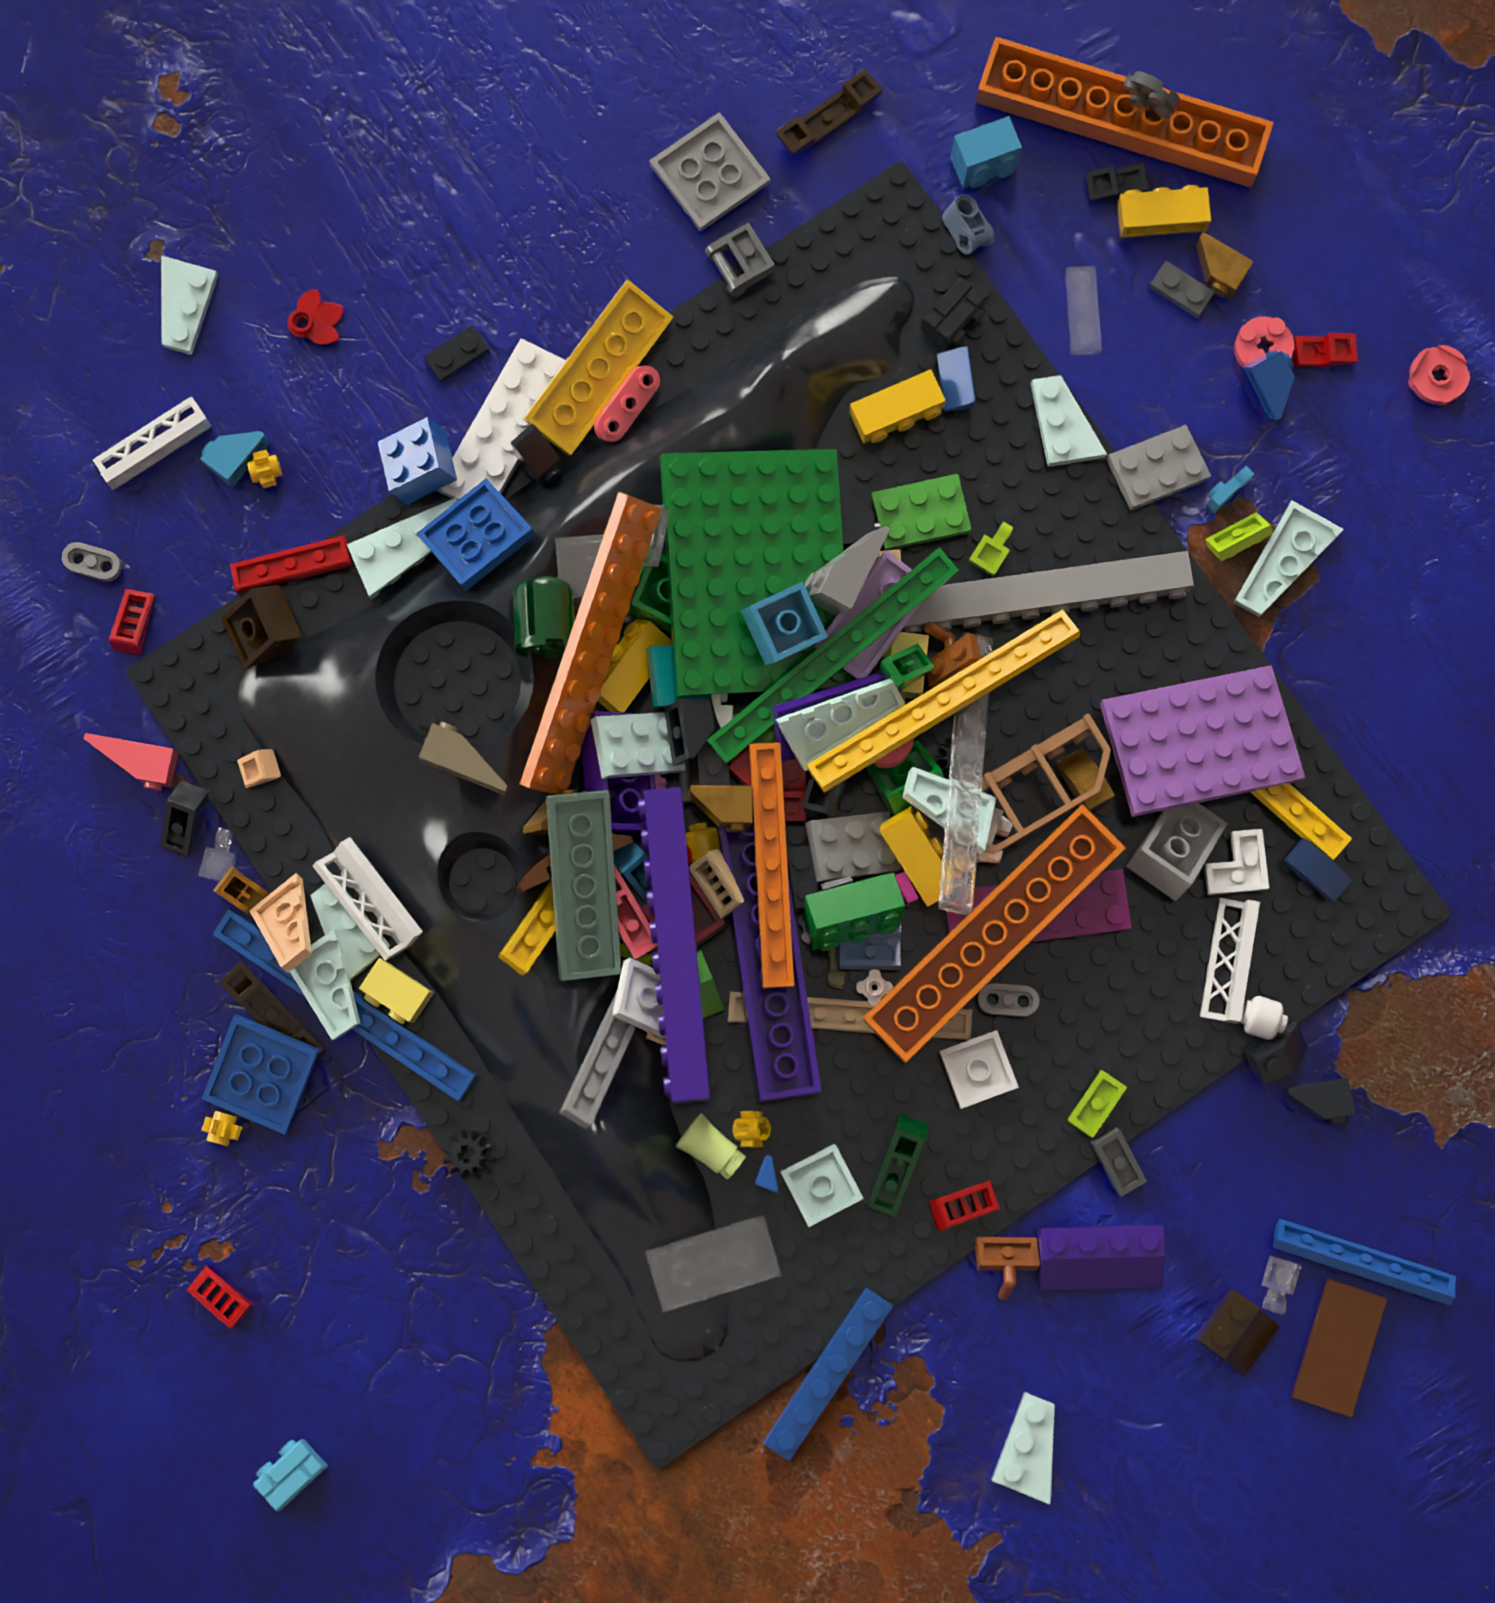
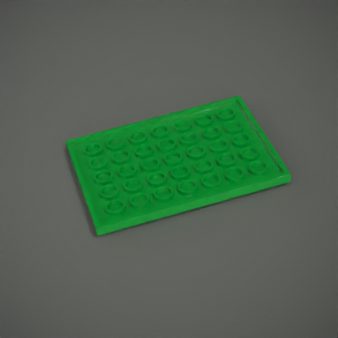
[660,449,852,696]

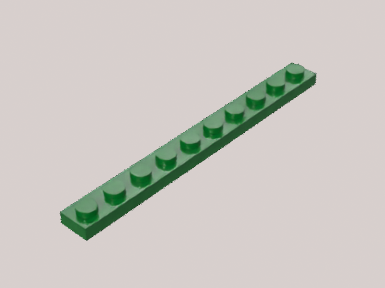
[707,547,959,764]

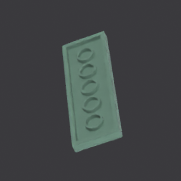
[546,790,621,981]

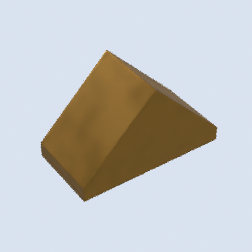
[213,866,270,919]

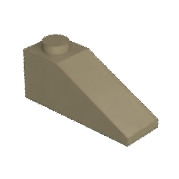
[419,722,507,795]

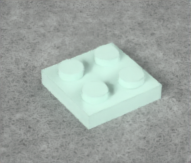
[780,1144,864,1227]

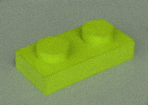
[1205,512,1273,561]
[1066,1070,1127,1138]

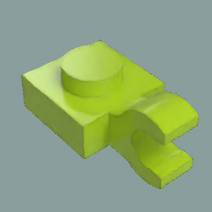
[969,522,1013,577]

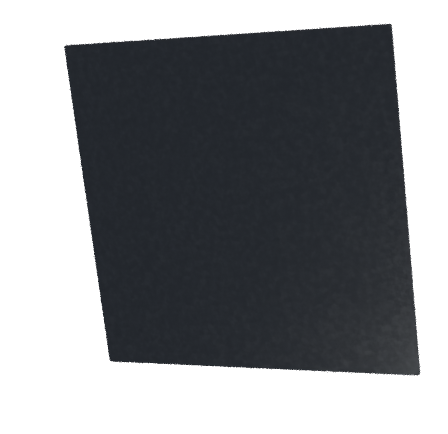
[127,161,1450,1469]

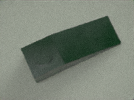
[867,1113,929,1217]

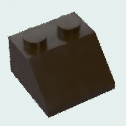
[221,585,302,670]
[1194,1289,1280,1377]

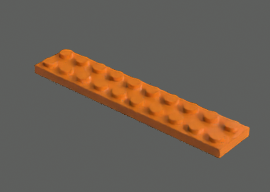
[520,492,662,795]

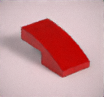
[1293,333,1358,368]
[781,758,806,821]

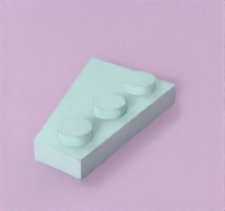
[161,255,218,355]
[1031,375,1107,467]
[903,767,996,855]
[290,930,360,1040]
[991,1392,1054,1504]

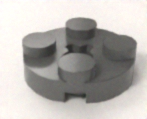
[1123,71,1180,119]

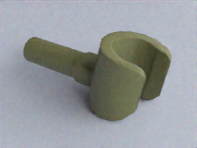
[827,948,845,989]

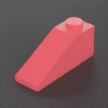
[84,733,179,791]
[614,865,658,960]

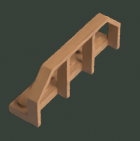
[944,713,1111,854]

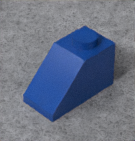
[1244,350,1295,420]

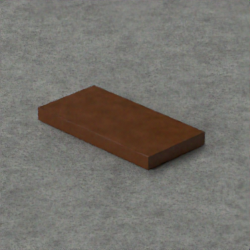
[1291,1279,1387,1418]

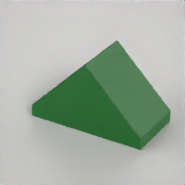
[879,643,935,692]

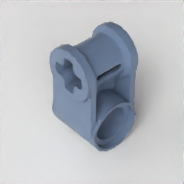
[943,194,995,254]

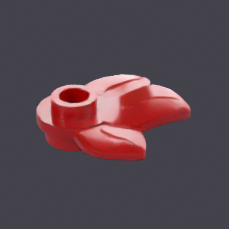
[287,289,344,345]

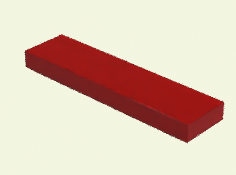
[230,535,352,594]

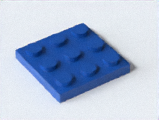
[416,478,536,591]
[202,1014,320,1135]

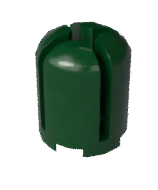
[513,576,575,659]

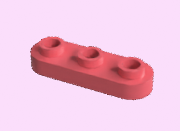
[594,366,660,442]

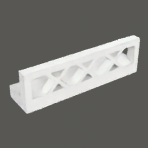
[93,396,212,490]
[313,837,423,961]
[1200,898,1260,1024]

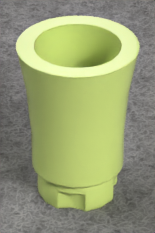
[675,1113,746,1180]

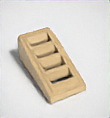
[689,848,744,919]

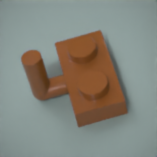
[924,622,981,688]
[974,1237,1040,1301]

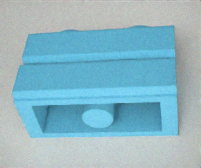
[253,1439,328,1512]

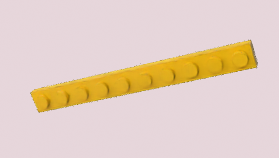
[807,609,1080,792]

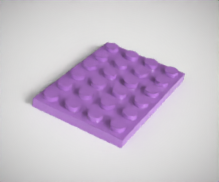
[1100,665,1305,817]

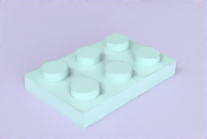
[591,712,685,779]

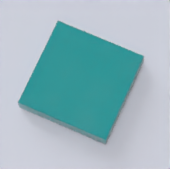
[646,646,712,707]

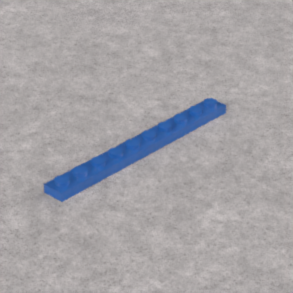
[212,909,477,1101]

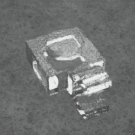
[198,828,237,881]
[1262,1256,1302,1315]

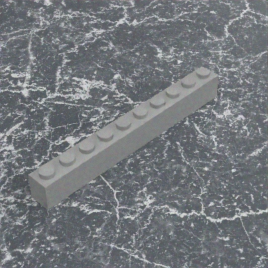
[900,551,1194,634]

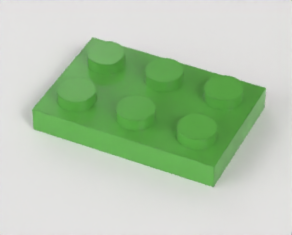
[871,474,972,551]

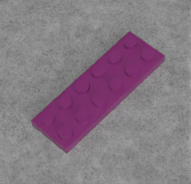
[943,869,1132,943]

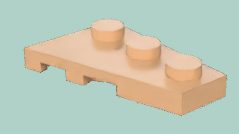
[250,873,312,973]

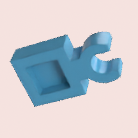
[1207,466,1254,513]

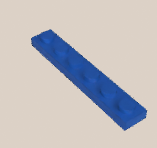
[1273,1219,1456,1306]
[763,1287,893,1461]

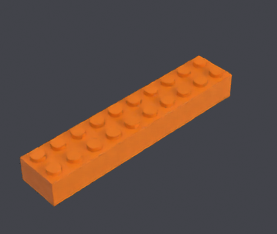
[976,37,1274,188]
[863,804,1126,1064]

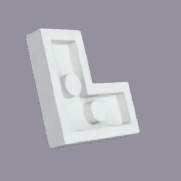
[1204,829,1269,895]

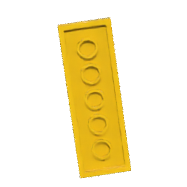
[522,280,673,456]

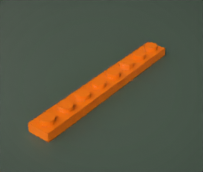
[749,743,794,989]

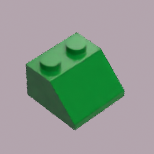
[865,740,944,816]

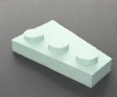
[311,883,392,981]

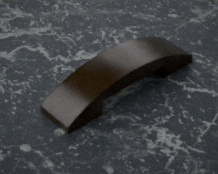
[775,69,883,156]
[218,961,324,1055]

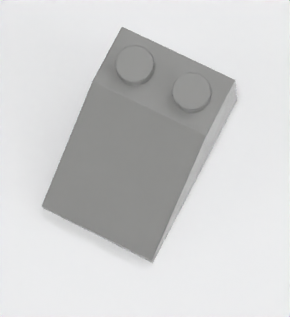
[805,526,890,615]
[1126,803,1228,901]

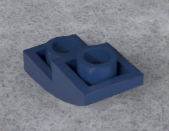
[1284,838,1352,902]

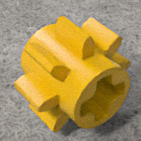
[247,449,282,488]
[201,1111,242,1146]
[732,1111,771,1148]

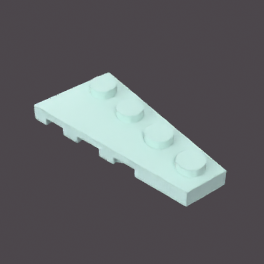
[347,498,457,599]
[1233,501,1344,617]
[775,679,905,771]

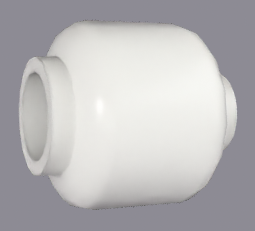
[1240,996,1288,1040]

